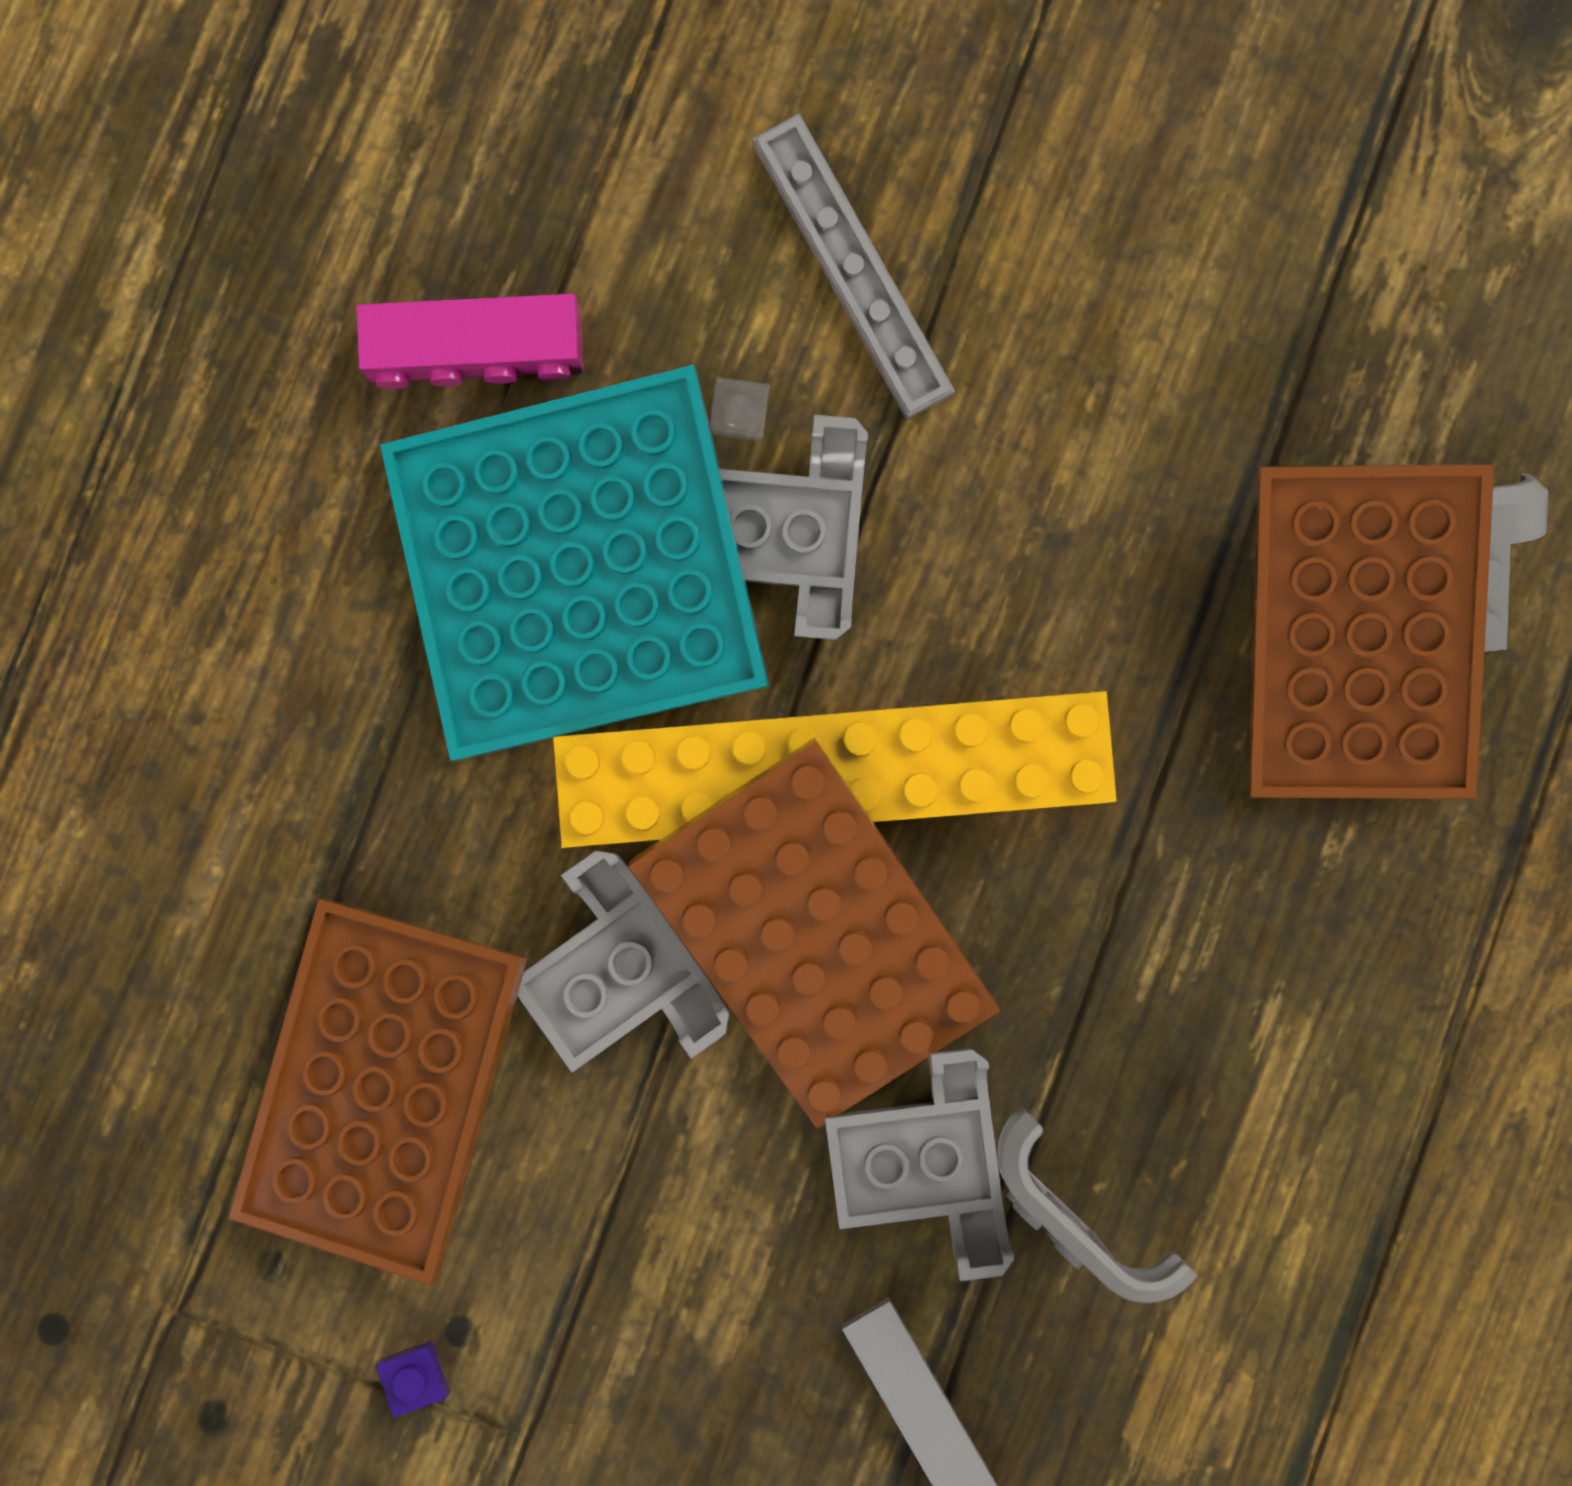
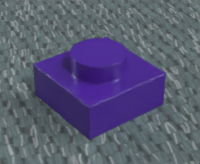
[376,1341,450,1418]

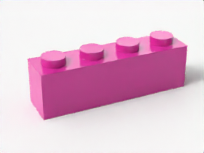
[356,294,584,389]

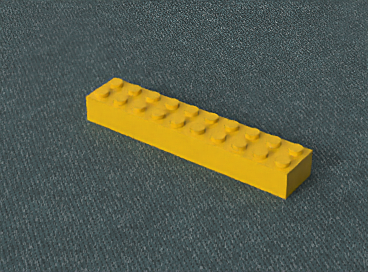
[553,691,1117,848]

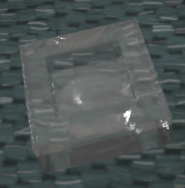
[710,377,770,442]

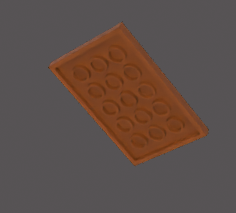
[1248,464,1494,799]
[628,737,1001,1129]
[228,899,528,1286]

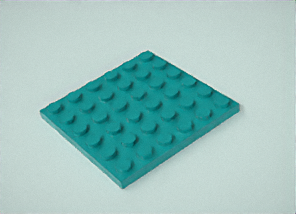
[380,365,770,761]

